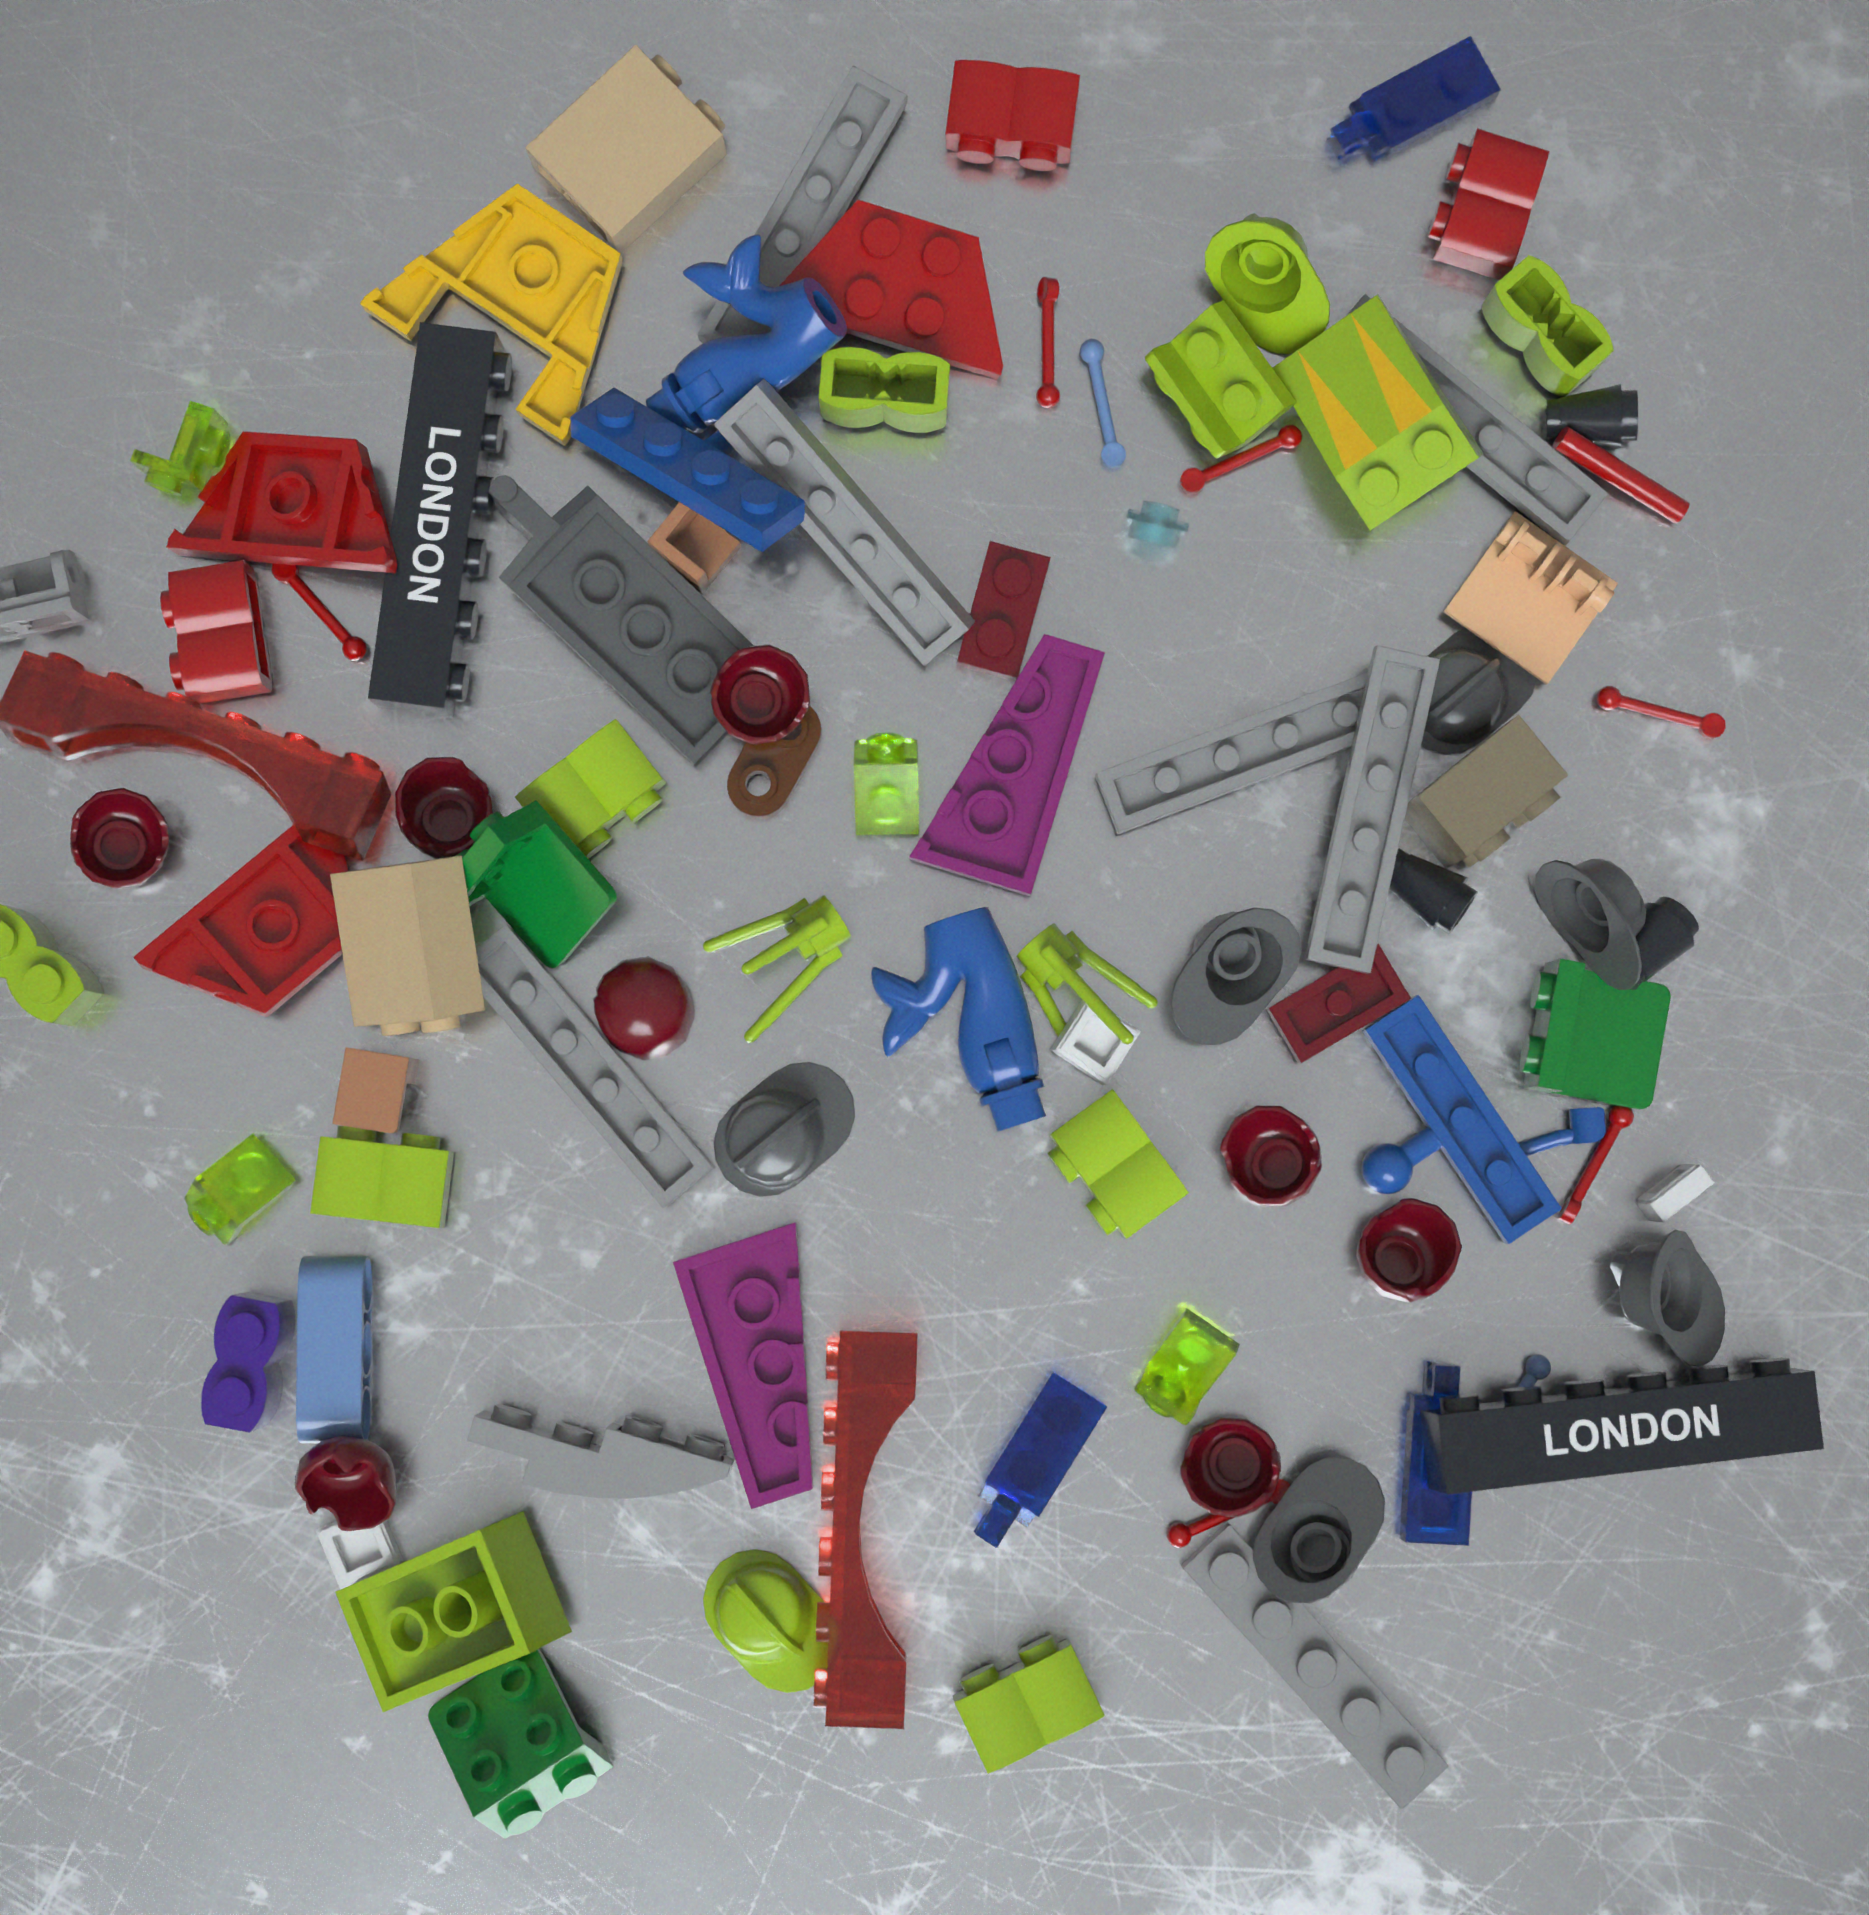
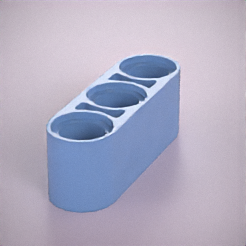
[296,1256,373,1444]

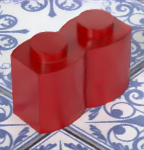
[945,60,1080,171]
[1427,128,1549,280]
[160,560,272,704]

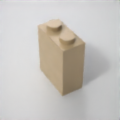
[525,45,727,253]
[330,856,485,1036]

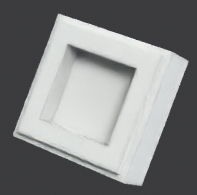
[1050,1000,1141,1085]
[1636,1164,1715,1222]
[316,1520,404,1590]

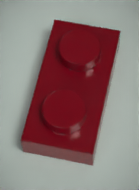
[956,541,1051,681]
[1266,943,1411,1064]

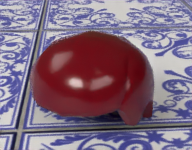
[710,645,810,745]
[395,757,493,859]
[70,788,169,889]
[593,956,695,1060]
[1220,1106,1322,1206]
[1356,1198,1462,1302]
[1180,1417,1281,1517]
[295,1436,397,1531]

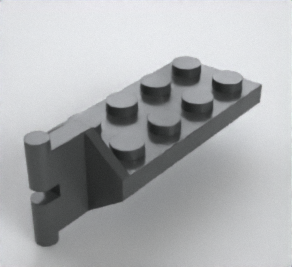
[491,475,754,765]

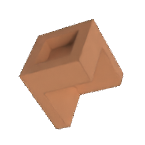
[647,502,741,595]
[332,1047,419,1133]

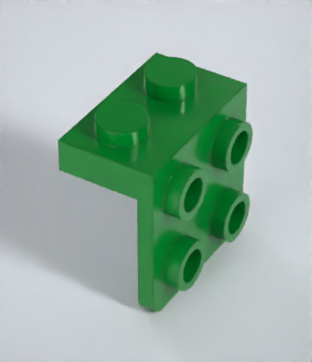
[457,800,617,968]
[1519,958,1671,1109]
[428,1649,614,1839]

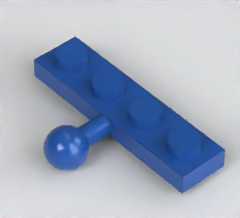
[571,388,805,552]
[1362,995,1562,1244]

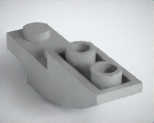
[466,1404,735,1499]

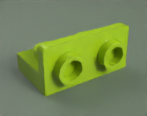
[1145,300,1297,458]

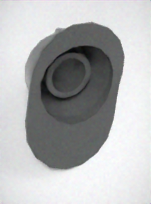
[1421,628,1537,754]
[1535,858,1646,990]
[1171,907,1301,1045]
[713,1062,855,1197]
[1610,1230,1725,1367]
[1253,1457,1385,1604]

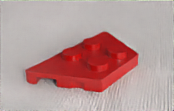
[778,199,1003,379]
[166,431,398,573]
[133,799,349,1018]

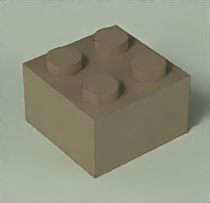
[1405,714,1568,869]

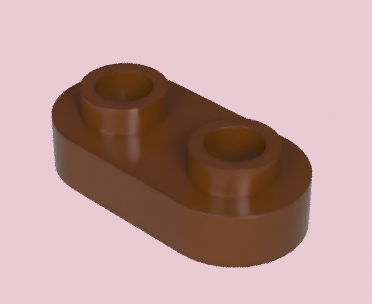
[727,705,822,819]

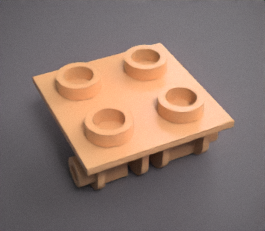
[1444,511,1618,685]

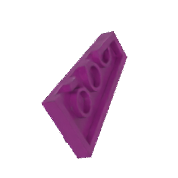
[909,634,1105,896]
[673,1222,814,1509]

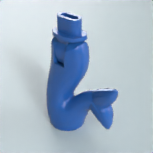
[645,235,847,434]
[871,907,1046,1132]

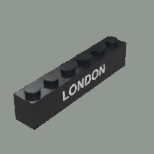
[368,322,512,717]
[1420,1357,1824,1495]

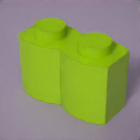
[1481,255,1614,397]
[819,347,950,433]
[515,719,667,858]
[0,904,104,1026]
[1047,1089,1189,1239]
[310,1126,454,1228]
[953,1635,1105,1774]

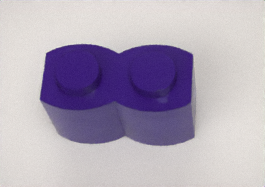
[201,1292,295,1433]

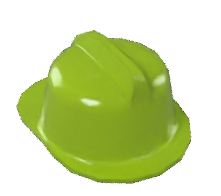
[1205,213,1330,354]
[703,1549,841,1693]

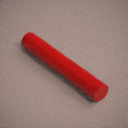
[1553,426,1690,524]

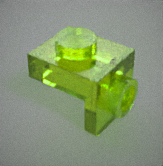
[130,401,231,496]
[854,732,919,835]
[184,1133,296,1245]
[1134,1308,1240,1425]

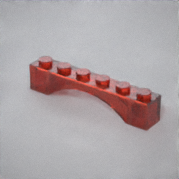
[0,650,392,861]
[813,1328,918,1729]

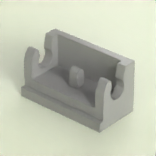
[0,550,89,640]

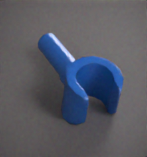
[1518,1107,1606,1156]

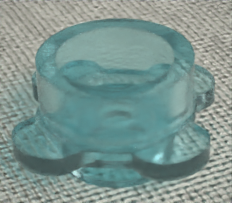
[1126,500,1189,548]

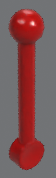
[1036,277,1061,408]
[1180,424,1302,495]
[271,563,367,661]
[1597,686,1726,739]
[1558,1105,1634,1225]
[1166,1479,1290,1548]

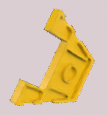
[360,183,623,446]

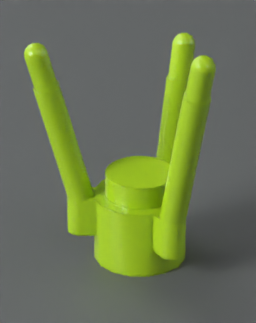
[703,895,851,1043]
[1016,923,1158,1044]

